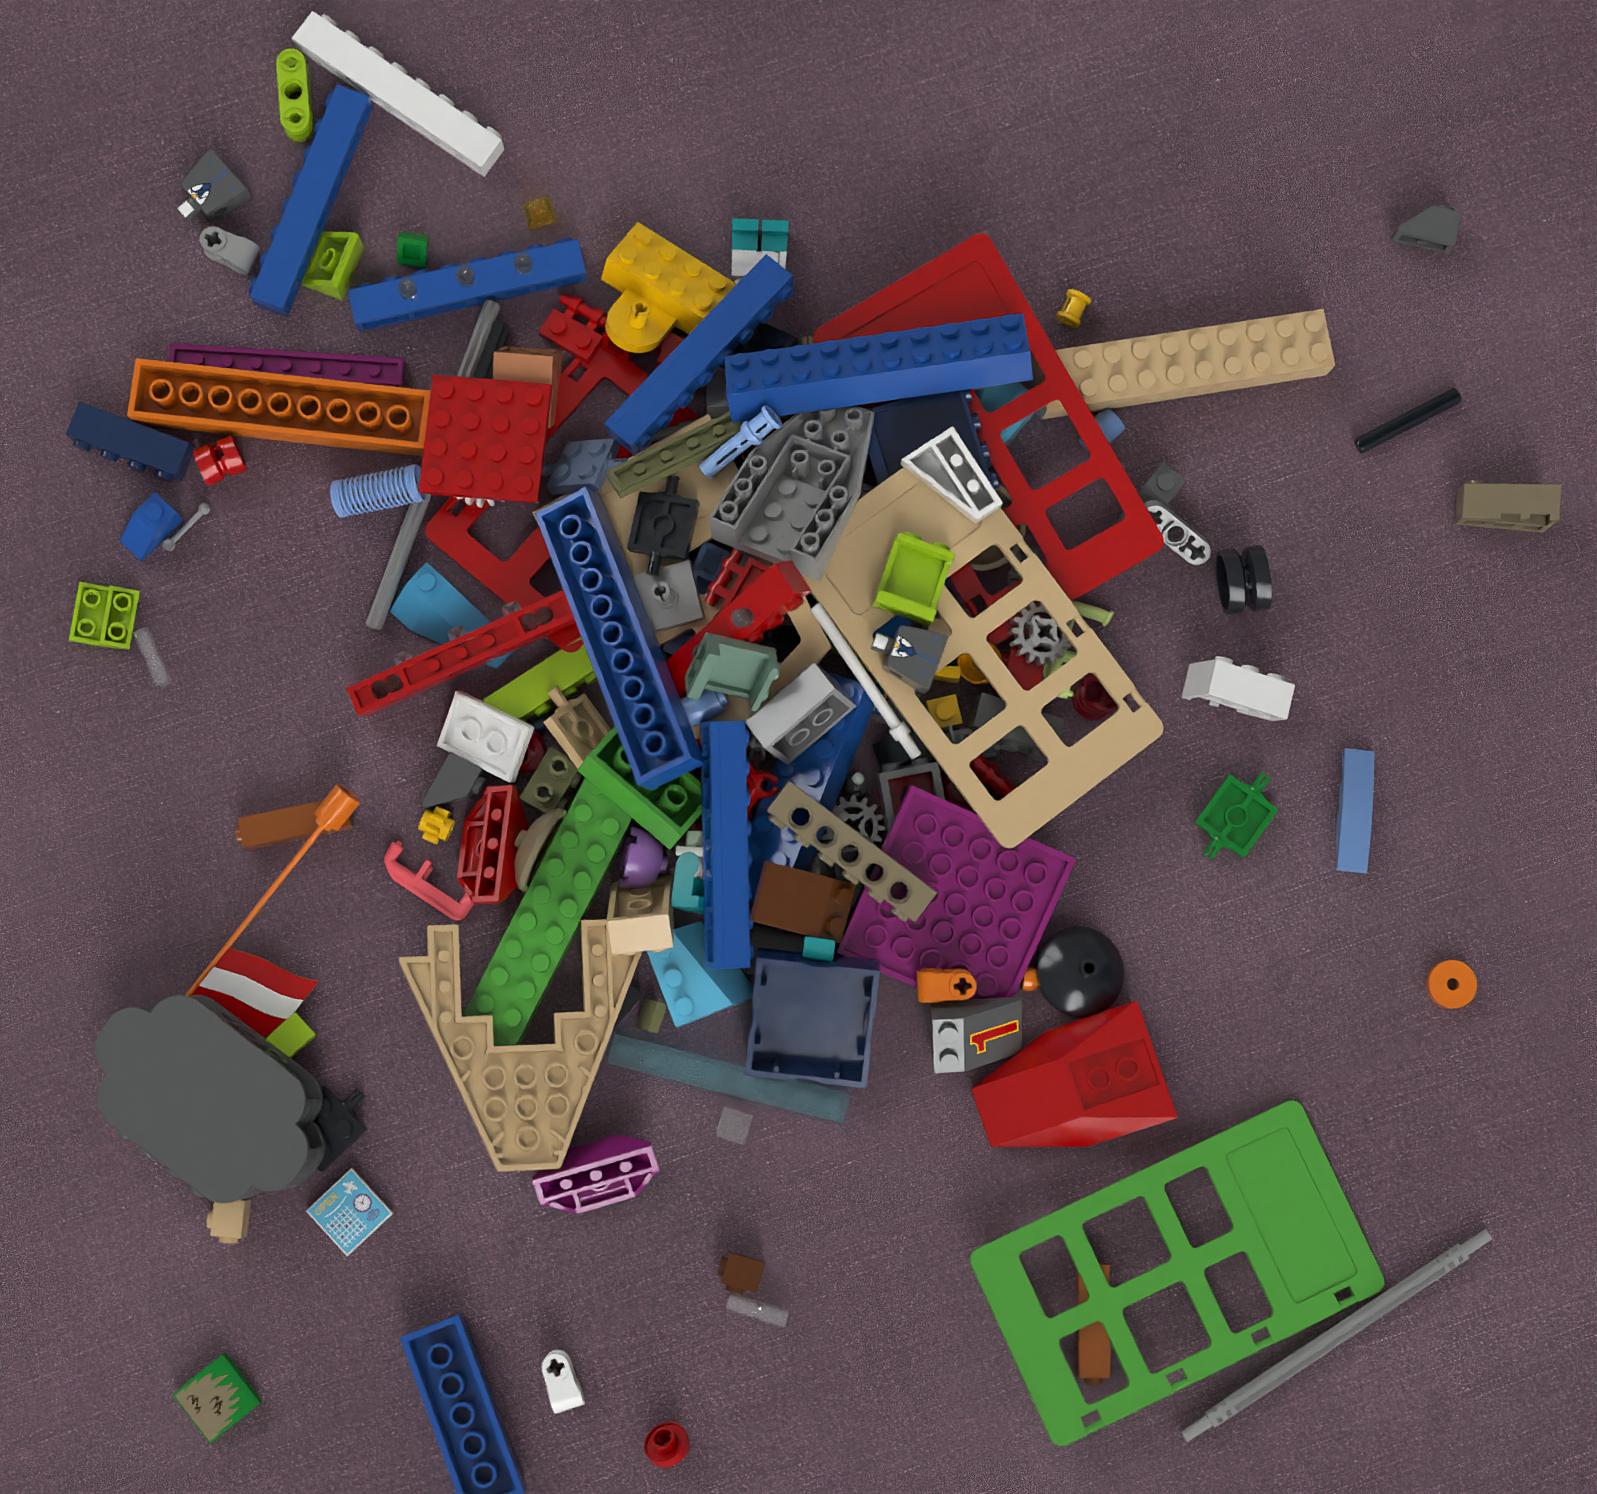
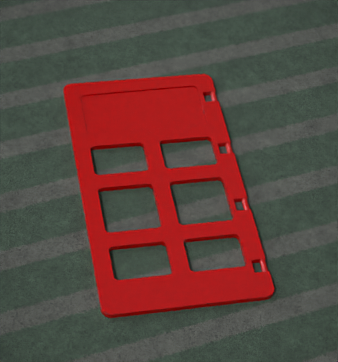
[813,233,1164,644]

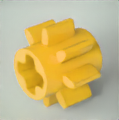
[418,806,455,845]

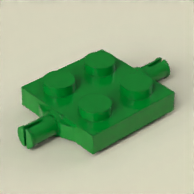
[1194,772,1279,861]

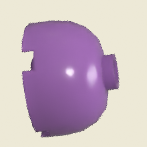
[618,827,668,889]

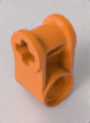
[917,968,977,1003]

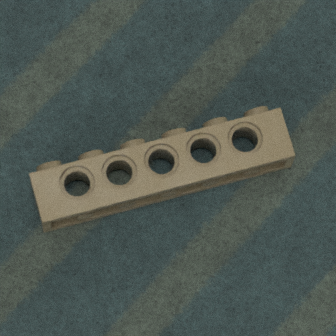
[767,780,937,922]

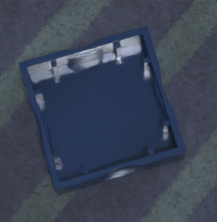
[745,947,880,1088]

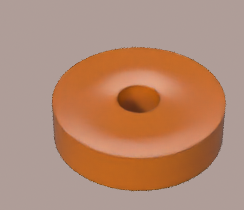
[1426,960,1477,1009]

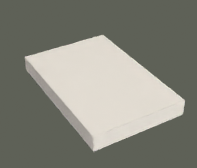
[437,691,535,783]

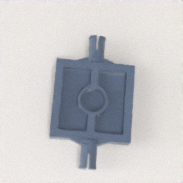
[542,438,628,495]

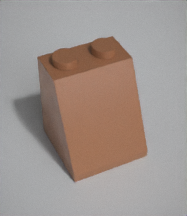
[493,346,563,428]

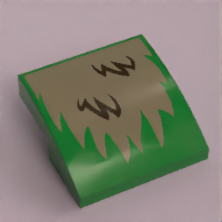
[173,1352,263,1444]

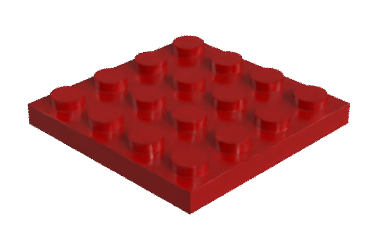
[419,375,552,504]

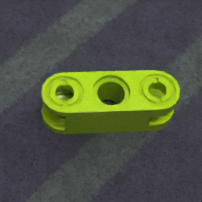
[276,48,314,142]

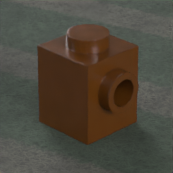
[717,1251,765,1295]

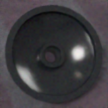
[1036,926,1124,1017]

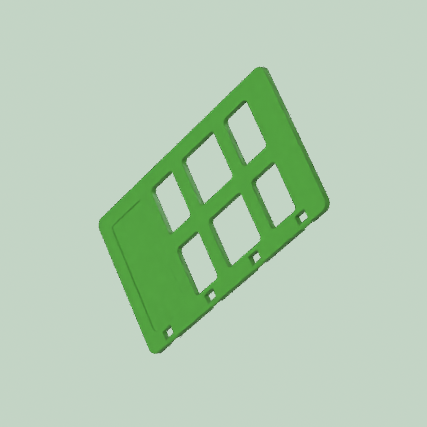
[969,1100,1384,1446]

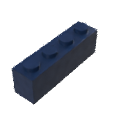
[66,402,195,483]

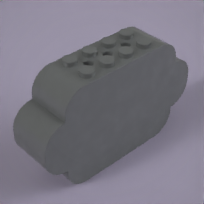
[95,995,325,1203]

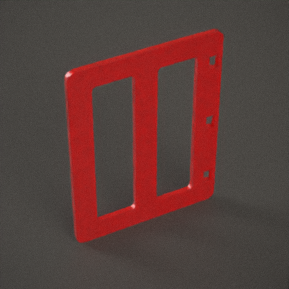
[425,345,701,653]

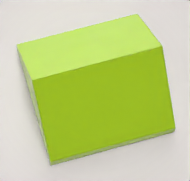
[300,231,365,301]

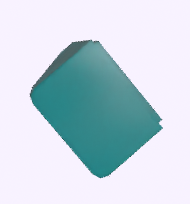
[802,936,836,962]

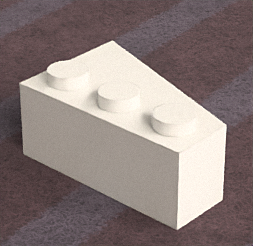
[901,426,1003,524]
[1181,656,1295,721]

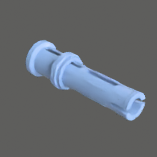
[699,405,782,479]

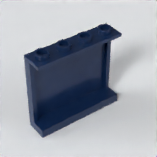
[866,389,1000,489]

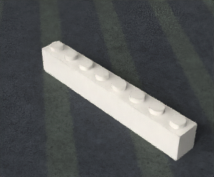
[292,11,504,177]

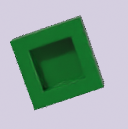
[397,232,429,268]

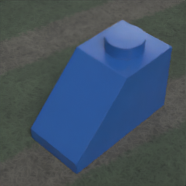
[120,492,184,562]

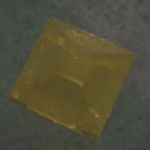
[521,195,557,230]

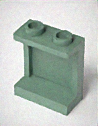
[685,633,781,711]

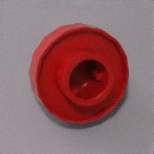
[644,1422,690,1468]

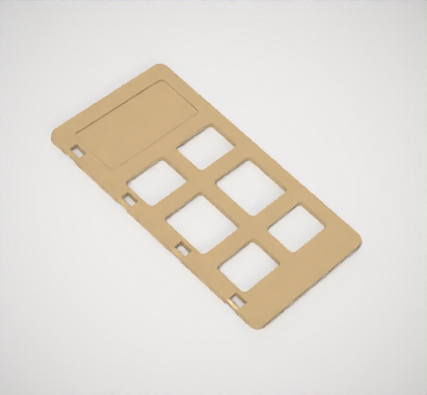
[801,467,1163,848]

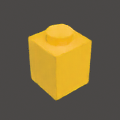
[924,694,963,730]

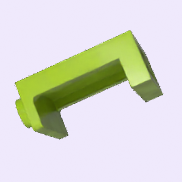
[871,531,956,626]

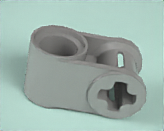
[200,226,260,275]

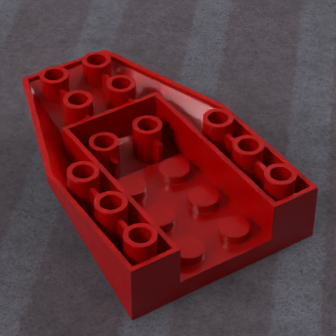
[971,1001,1178,1147]

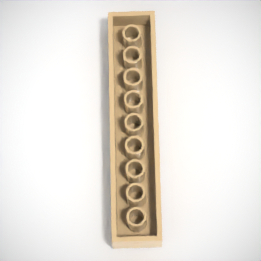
[1031,309,1335,419]

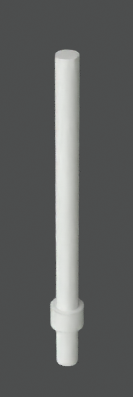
[810,603,922,759]

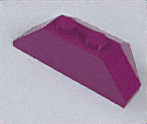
[532,1134,659,1214]

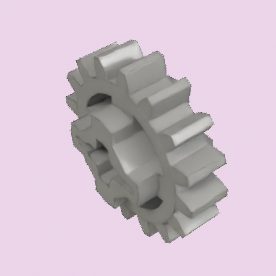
[1007,601,1074,666]
[821,795,885,853]

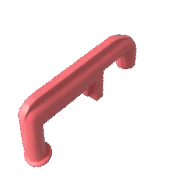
[384,840,474,921]

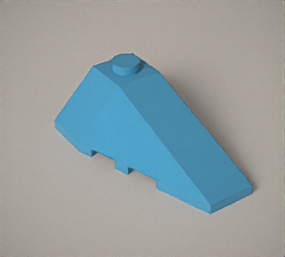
[390,562,515,669]

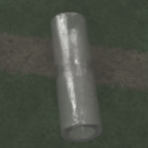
[133,627,173,688]
[725,1292,789,1329]

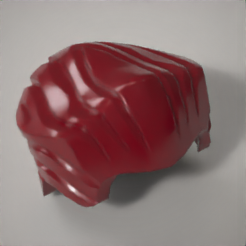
[1071,673,1127,721]

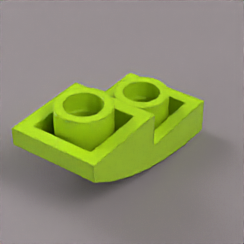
[266,1012,316,1059]

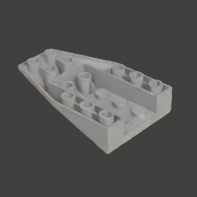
[709,405,875,581]

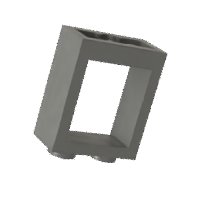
[875,756,945,834]

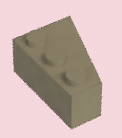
[1455,480,1561,533]

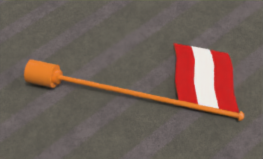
[185,783,361,1037]

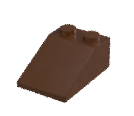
[749,861,856,944]

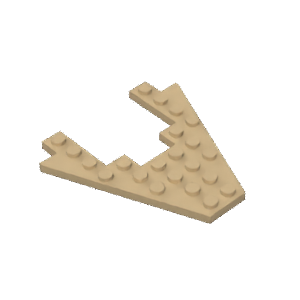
[399,919,642,1172]

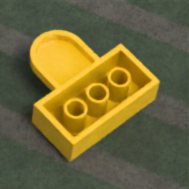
[601,222,736,353]

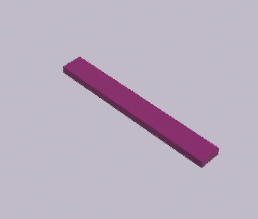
[168,343,406,388]

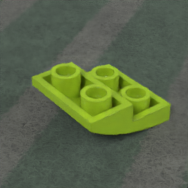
[69,582,140,650]

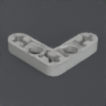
[1144,500,1211,565]

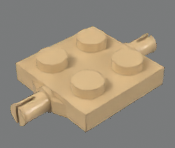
[543,686,611,769]

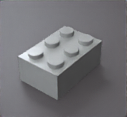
[745,662,856,765]

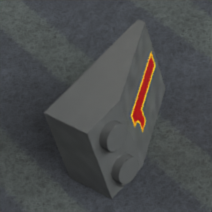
[930,997,1022,1073]

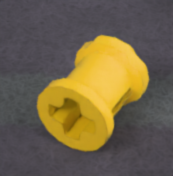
[1056,289,1091,328]

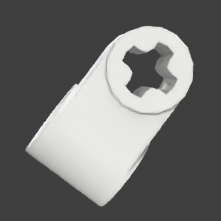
[542,1350,585,1414]

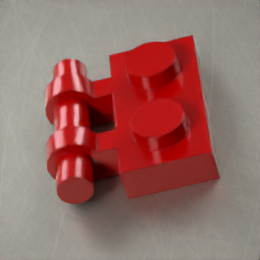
[538,293,607,364]
[704,549,770,611]

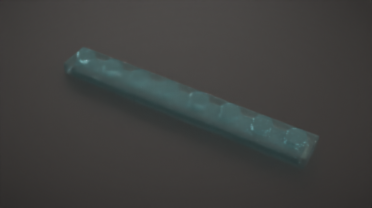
[607,1034,850,1124]

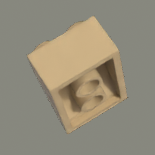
[607,875,674,956]

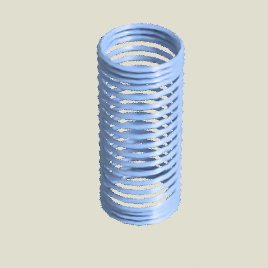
[330,464,427,518]

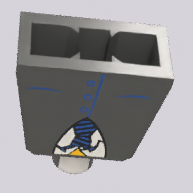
[177,149,252,222]
[871,625,949,694]

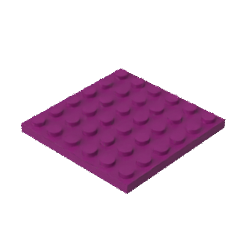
[835,784,1076,1001]

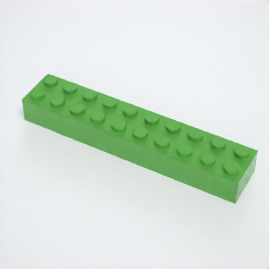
[462,778,635,1046]

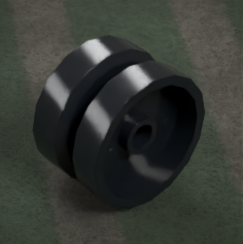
[1216,545,1272,615]

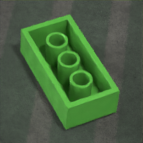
[577,726,702,850]

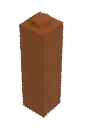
[235,800,355,851]
[1076,1263,1110,1384]

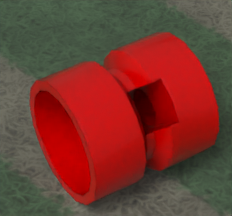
[193,435,247,486]

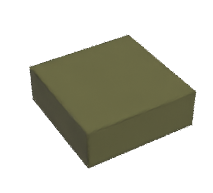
[636,998,667,1033]

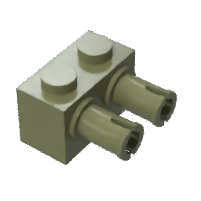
[520,746,584,814]

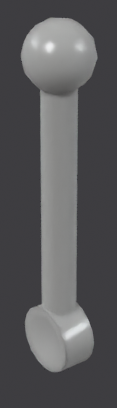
[162,503,210,551]

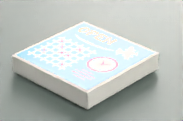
[306,1168,394,1256]

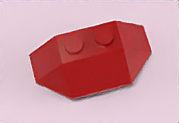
[457,785,528,904]

